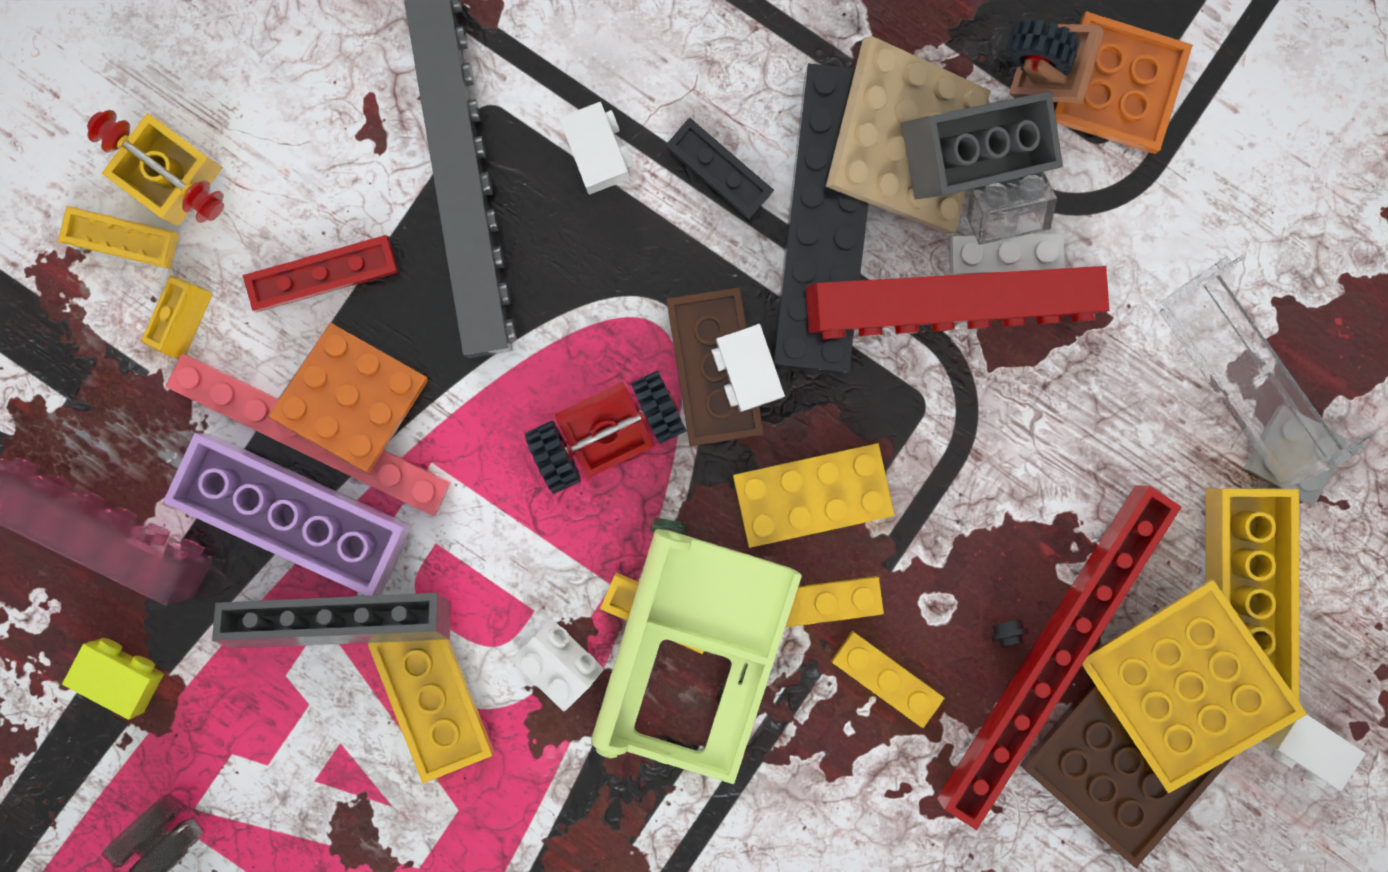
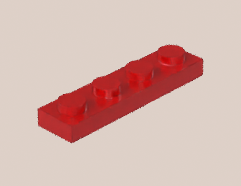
[242,235,399,312]

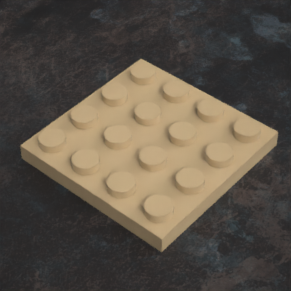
[826,36,991,234]

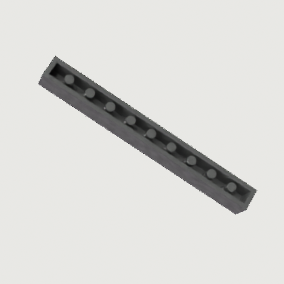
[404,0,517,358]

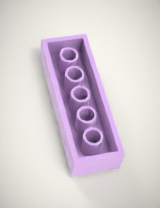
[163,433,412,596]

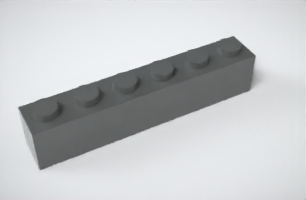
[212,593,451,648]

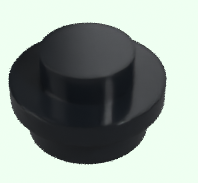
[991,620,1029,648]

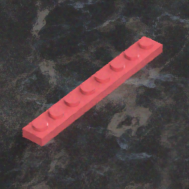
[165,354,452,516]

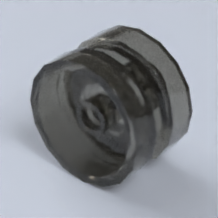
[101,793,206,872]

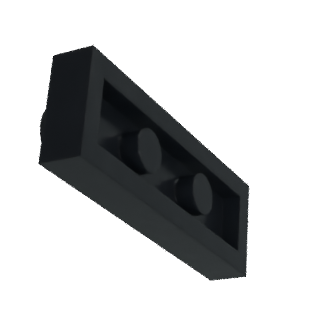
[665,117,774,220]

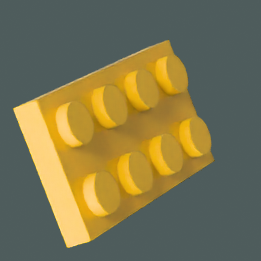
[733,443,895,548]
[368,639,494,784]

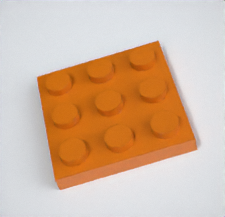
[1054,12,1193,154]
[268,323,428,475]

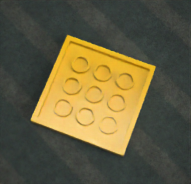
[1082,579,1307,793]

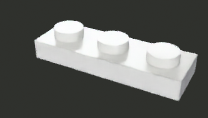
[950,233,1065,275]

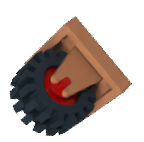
[1004,19,1104,103]

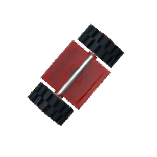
[524,370,687,494]

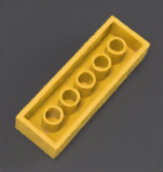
[1205,488,1299,701]

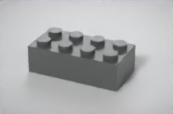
[901,91,1063,200]

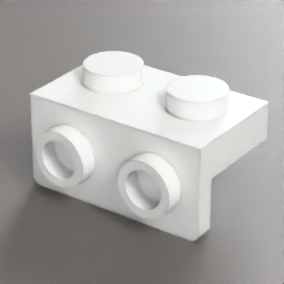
[511,619,603,712]

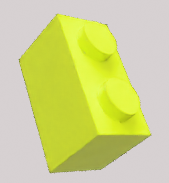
[62,638,165,720]

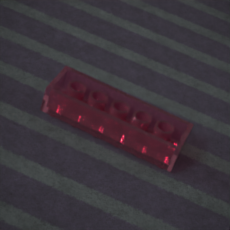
[0,458,213,606]

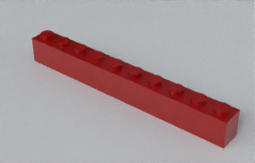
[936,485,1182,830]

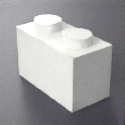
[559,101,633,195]
[711,324,785,412]
[1262,715,1366,791]

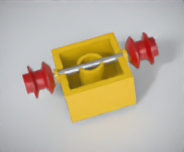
[87,110,224,226]

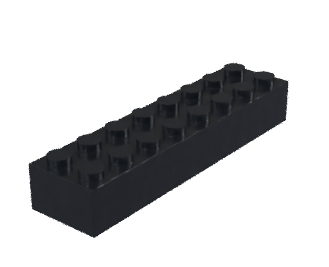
[772,63,869,375]

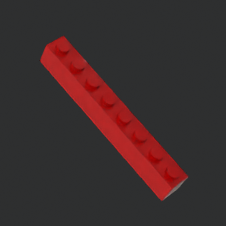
[806,266,1110,339]

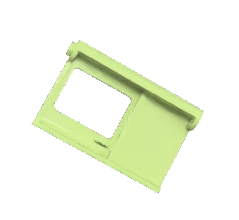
[591,529,802,784]

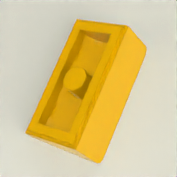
[141,275,212,359]

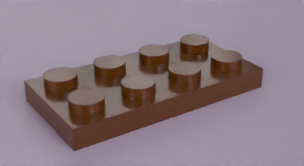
[666,287,764,446]

